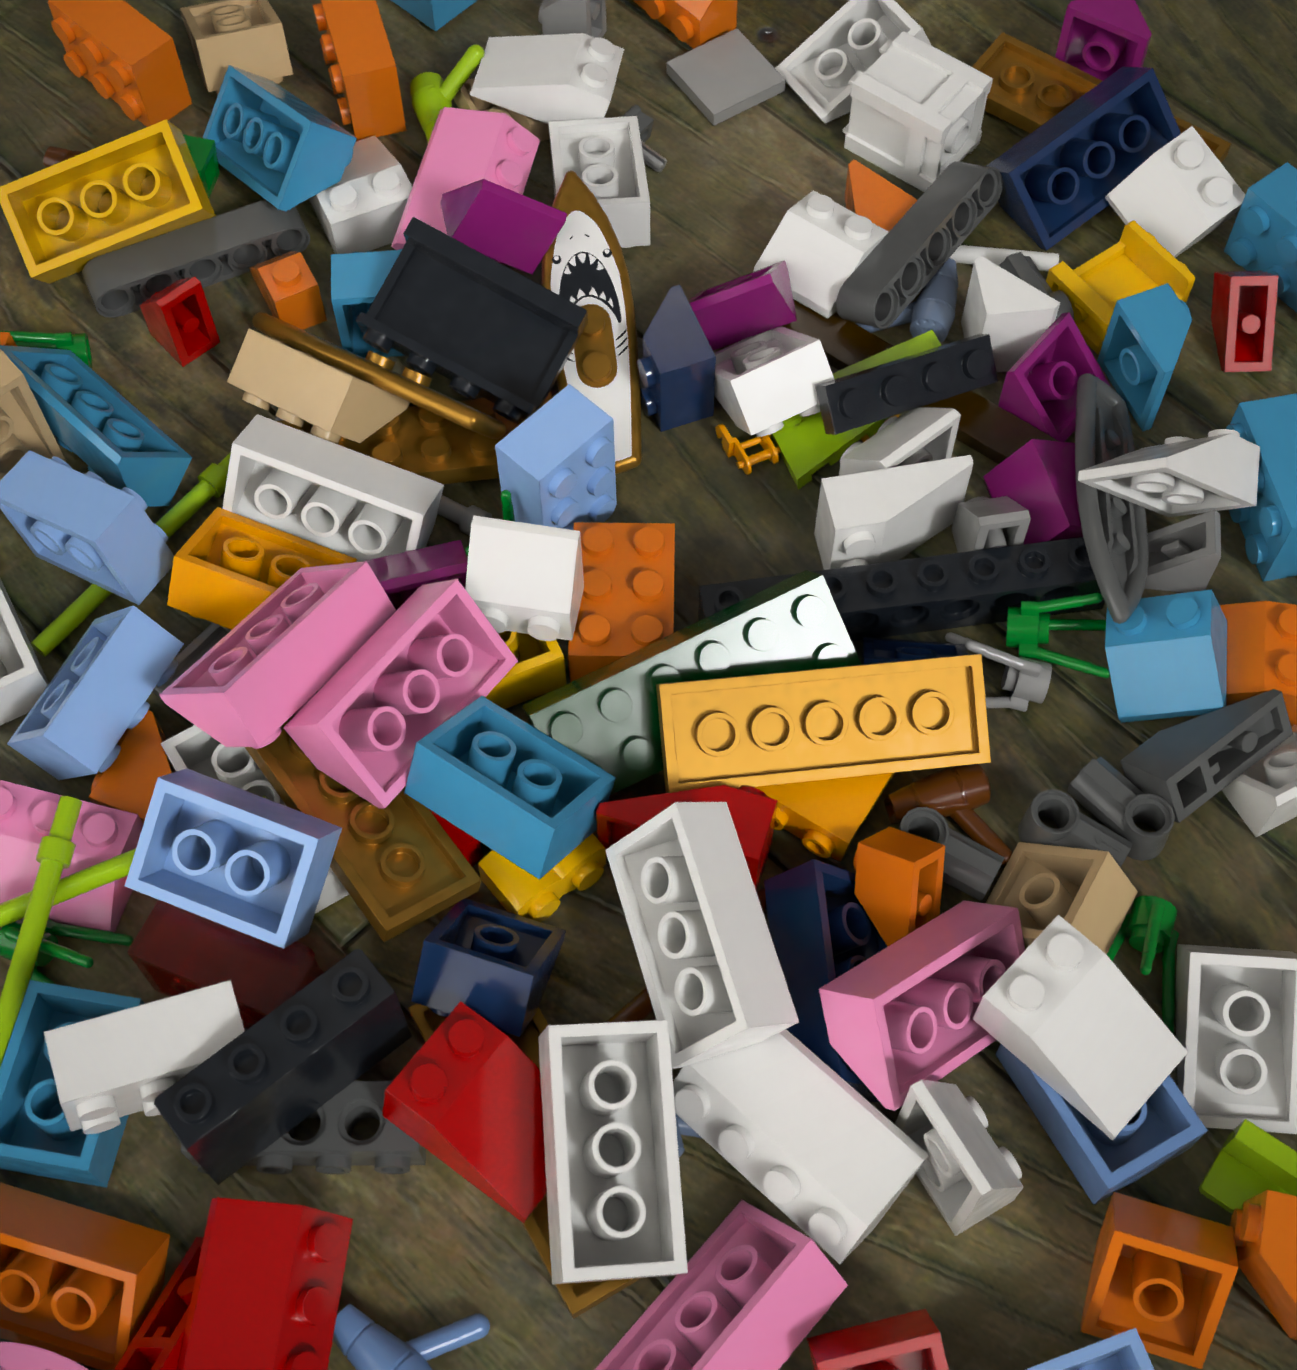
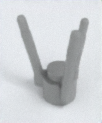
[945,632,1052,712]

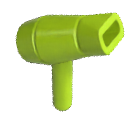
[410,44,485,142]

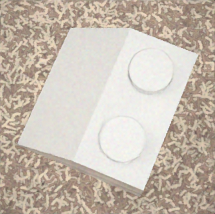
[1105,126,1245,258]
[753,190,889,318]
[839,407,961,476]
[465,516,584,641]

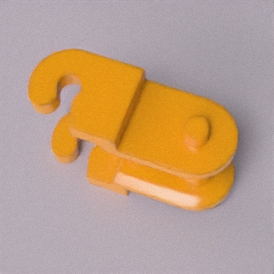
[715,424,781,475]

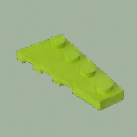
[771,330,942,489]

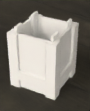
[843,31,993,192]

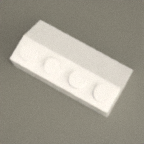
[222,414,444,562]
[605,802,799,1069]
[673,1029,929,1264]

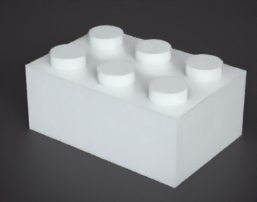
[44,980,245,1134]

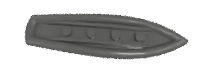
[1075,373,1149,624]

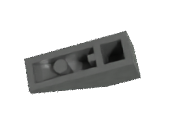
[1120,689,1293,823]

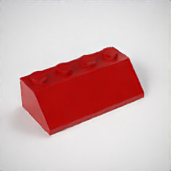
[177,1197,353,1370]

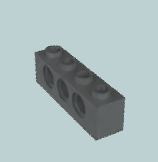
[181,1081,426,1175]

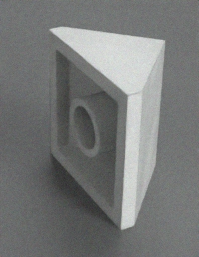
[961,255,1060,372]
[1222,724,1297,837]

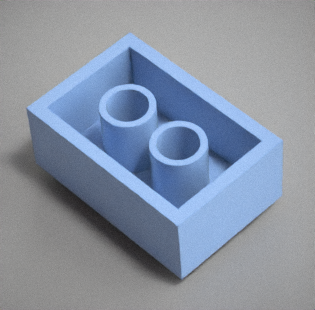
[495,384,617,530]
[0,450,174,605]
[7,605,184,780]
[125,768,342,949]

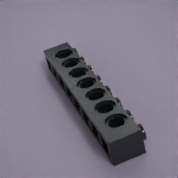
[698,537,1105,642]

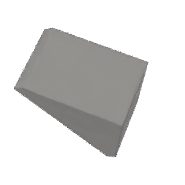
[1145,509,1221,593]

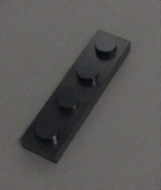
[815,334,998,435]

